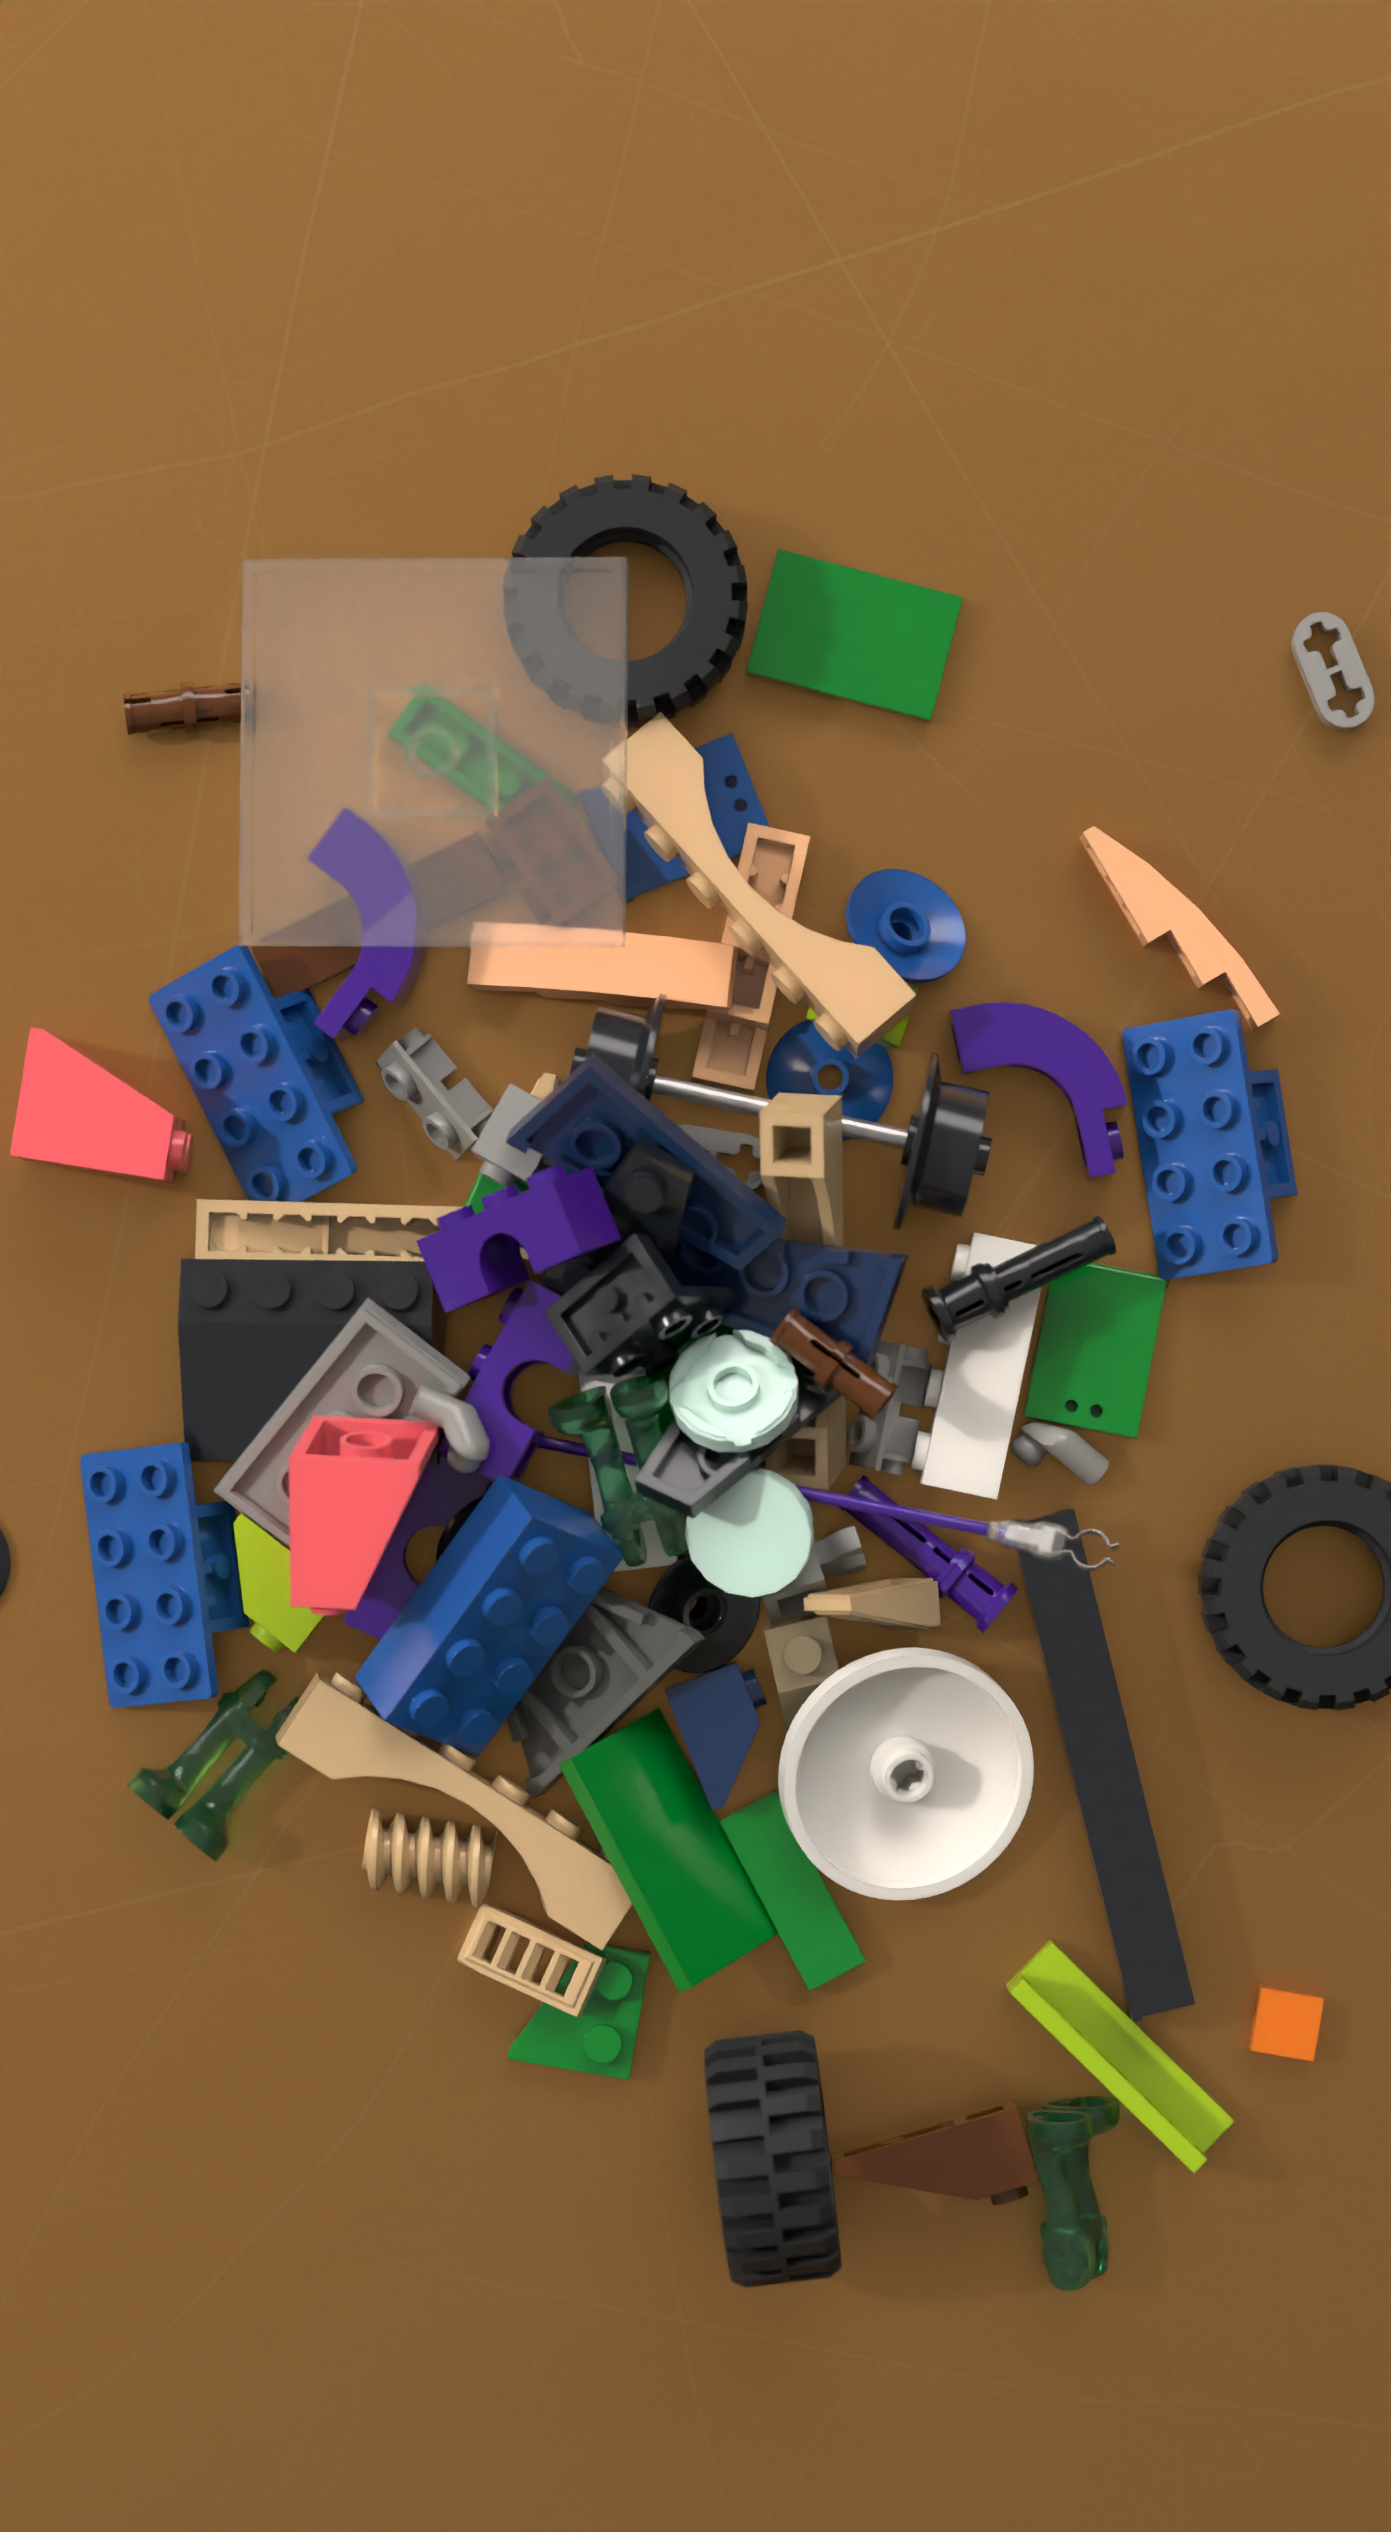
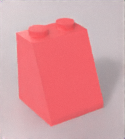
[10,1027,193,1184]
[289,1415,442,1616]

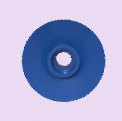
[846,869,966,983]
[766,1019,893,1141]

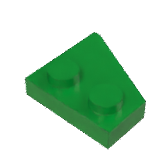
[507,1941,651,2080]

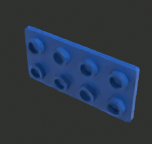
[149,943,364,1202]
[1122,1009,1298,1280]
[80,1442,250,1708]

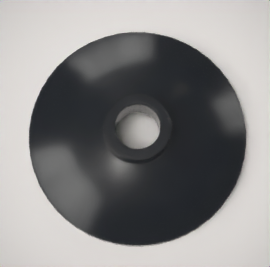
[648,1554,760,1673]

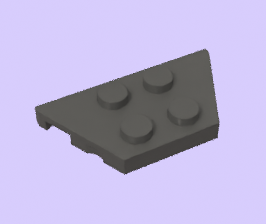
[507,1587,705,1799]

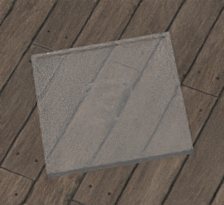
[238,557,629,948]

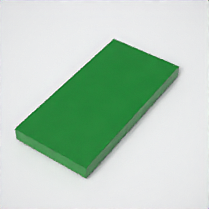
[558,1708,778,1993]

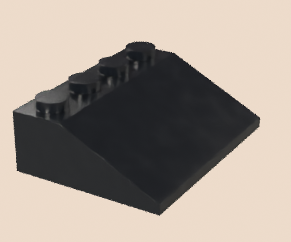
[178,1259,447,1465]

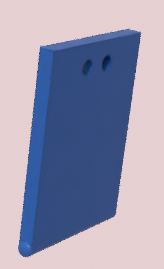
[579,733,770,903]

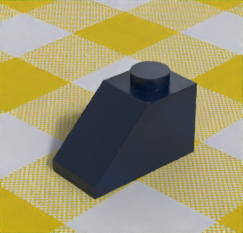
[665,1660,767,1811]

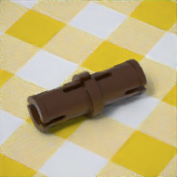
[123,681,255,735]
[770,1308,898,1420]

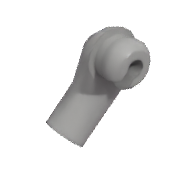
[409,1385,490,1473]
[1011,1421,1109,1485]

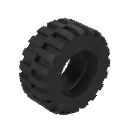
[503,474,748,727]
[1198,1464,1391,1711]
[704,2030,842,2288]

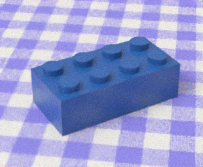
[354,1475,624,1757]

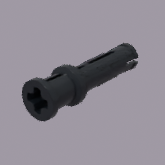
[921,1216,1116,1342]

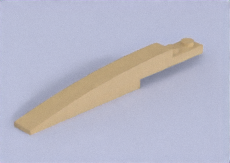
[195,1199,544,1275]

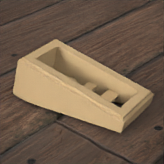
[803,1578,941,1630]
[457,1903,607,2018]

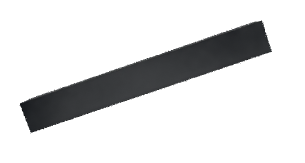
[1008,1508,1195,2022]

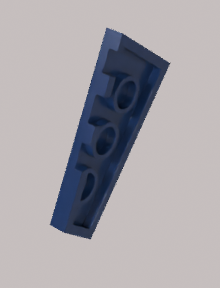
[505,1053,787,1271]
[671,1237,909,1367]

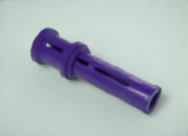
[838,1475,1019,1633]

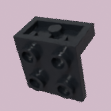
[544,1234,737,1378]

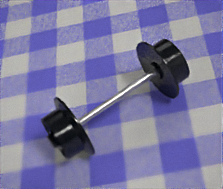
[570,993,992,1230]

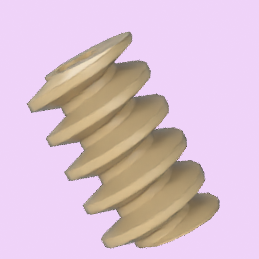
[361,1808,498,1907]

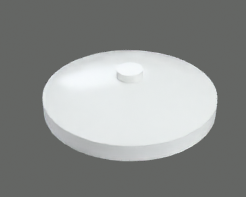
[778,1647,1034,1900]

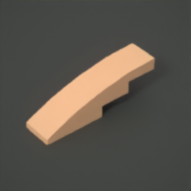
[691,822,810,1096]
[1079,826,1280,1031]
[467,922,738,1010]

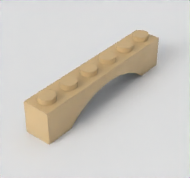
[601,711,917,1059]
[760,1093,846,1490]
[275,1672,632,1950]

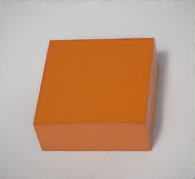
[1248,1985,1324,2062]

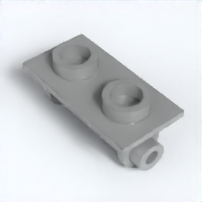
[375,1027,494,1161]
[848,1340,932,1475]

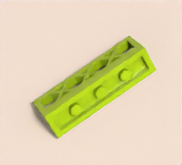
[1006,1940,1234,2173]

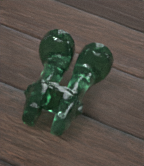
[548,1375,688,1567]
[125,1669,300,1862]
[1025,2096,1120,2291]

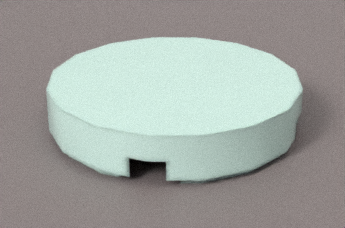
[669,1330,799,1452]
[685,1468,815,1597]

